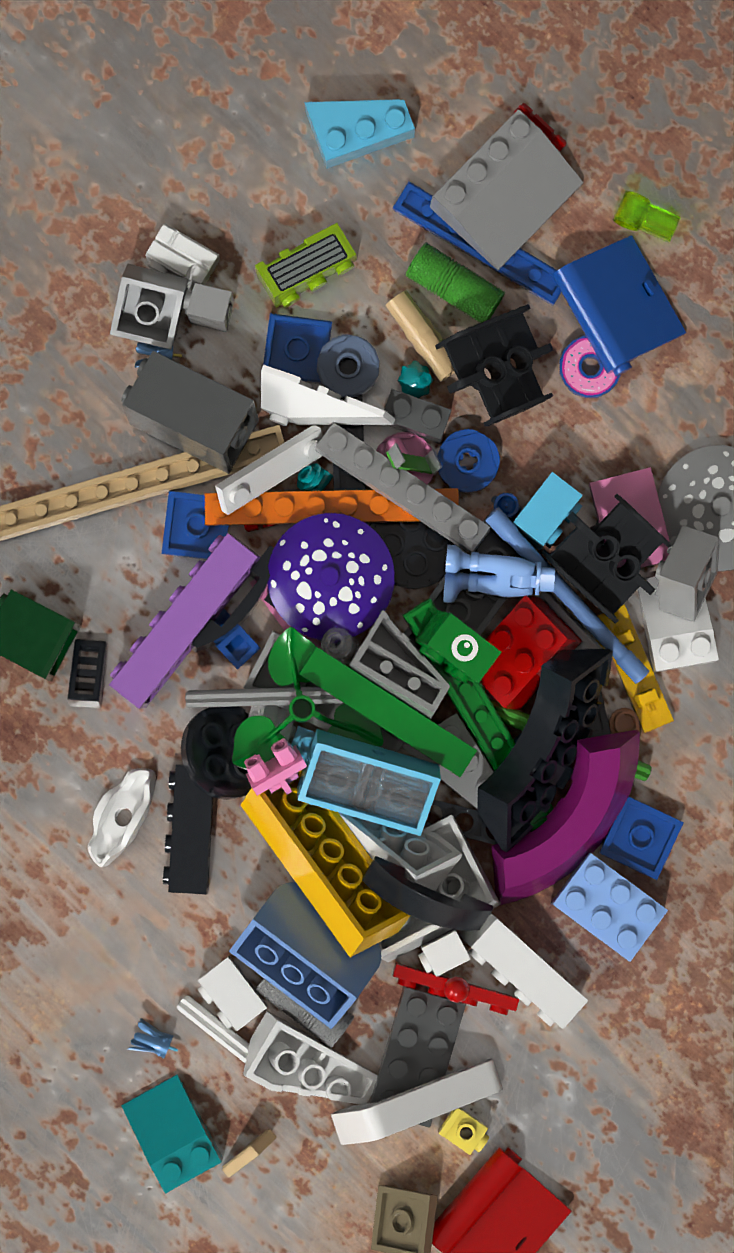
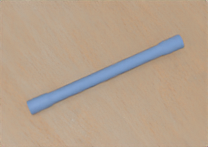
[485,507,649,684]

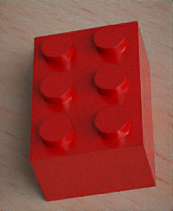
[480,595,582,710]

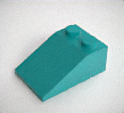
[121,1074,223,1194]

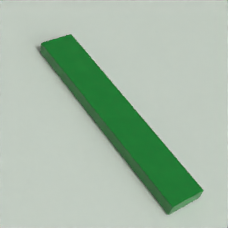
[298,646,477,777]

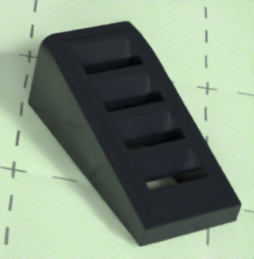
[67,639,107,708]

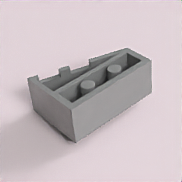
[349,610,450,720]
[402,713,494,809]

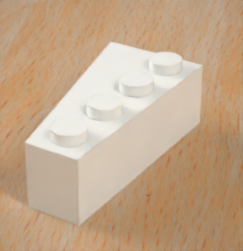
[458,913,588,1029]

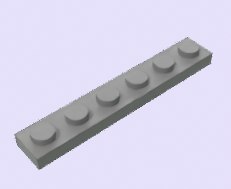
[315,422,491,555]

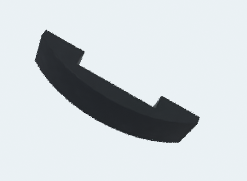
[191,545,274,653]
[362,856,493,931]

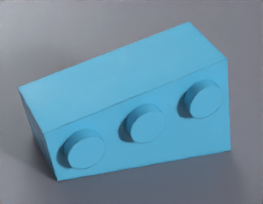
[304,99,415,169]

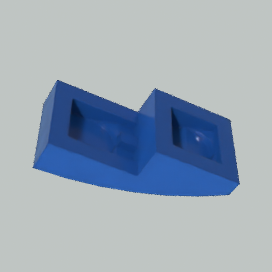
[214,609,261,670]

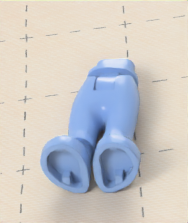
[443,545,555,603]

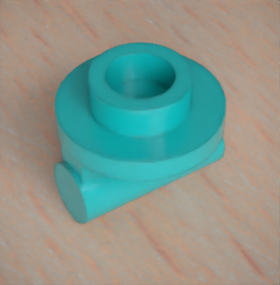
[297,463,333,491]

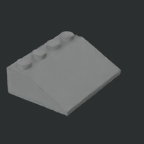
[430,109,584,271]

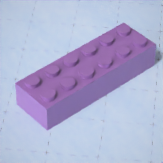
[109,533,260,709]

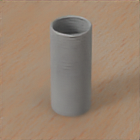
[255,979,354,1048]

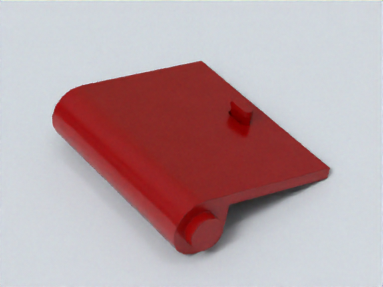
[432,1146,572,1253]

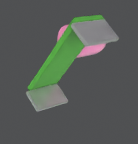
[385,437,442,475]

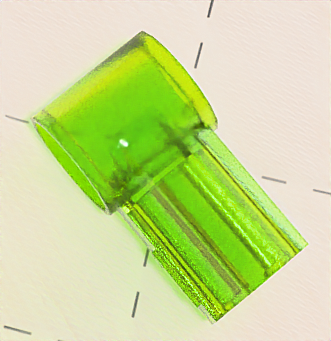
[613,191,681,243]

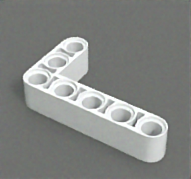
[331,1059,503,1145]

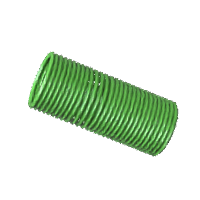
[405,242,505,323]

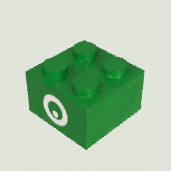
[415,610,501,684]

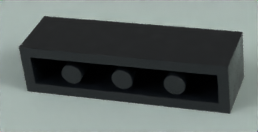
[163,765,214,895]

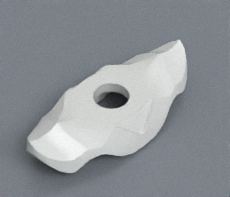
[88,768,156,867]

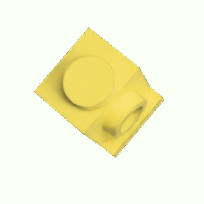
[438,1107,489,1155]

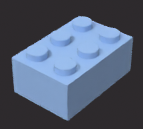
[551,853,668,962]

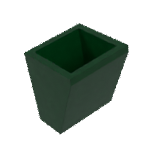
[0,589,81,682]

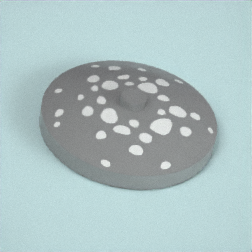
[658,445,734,572]

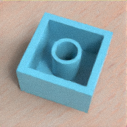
[513,472,583,551]

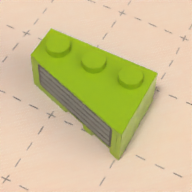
[255,223,357,308]

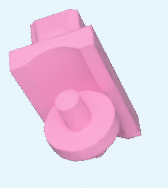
[244,738,307,796]

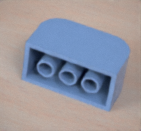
[229,882,381,1029]

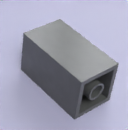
[121,351,259,474]

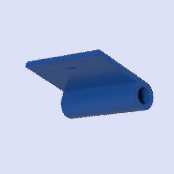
[552,235,686,376]

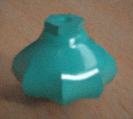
[397,360,434,398]

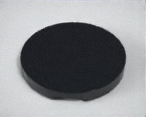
[369,522,460,589]
[181,706,251,800]

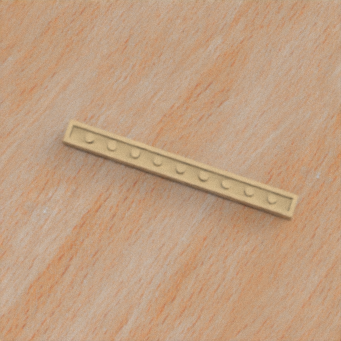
[0,425,285,541]

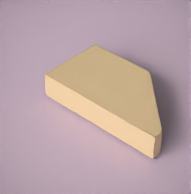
[222,1130,277,1178]

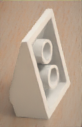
[637,576,719,673]

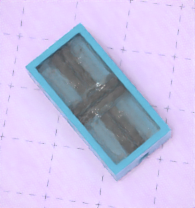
[297,729,441,836]

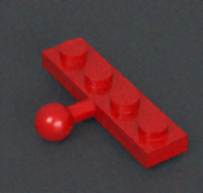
[392,963,519,1015]

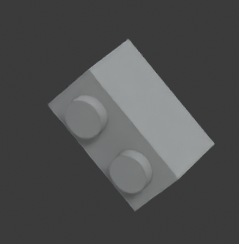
[183,283,234,332]

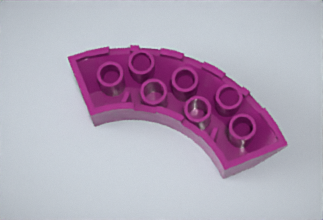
[492,729,640,906]

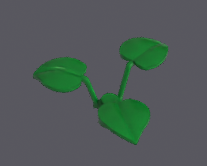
[232,627,384,768]

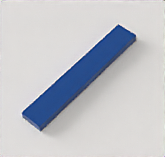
[393,182,562,306]

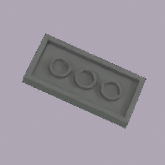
[370,986,466,1128]

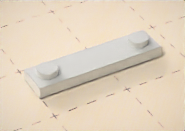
[215,425,323,515]

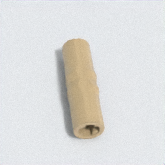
[385,290,455,382]

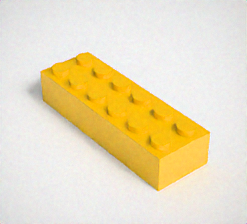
[241,769,411,958]

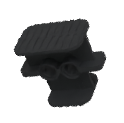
[435,304,554,426]
[541,494,671,624]

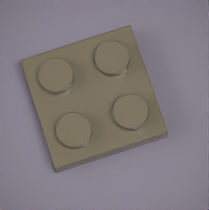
[371,1185,438,1253]

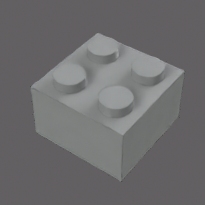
[110,264,189,350]
[655,525,719,621]

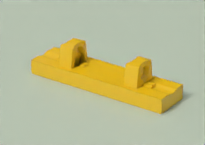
[597,604,674,733]

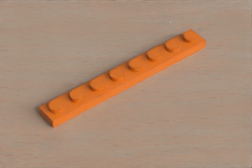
[205,488,459,526]

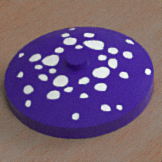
[267,513,395,641]

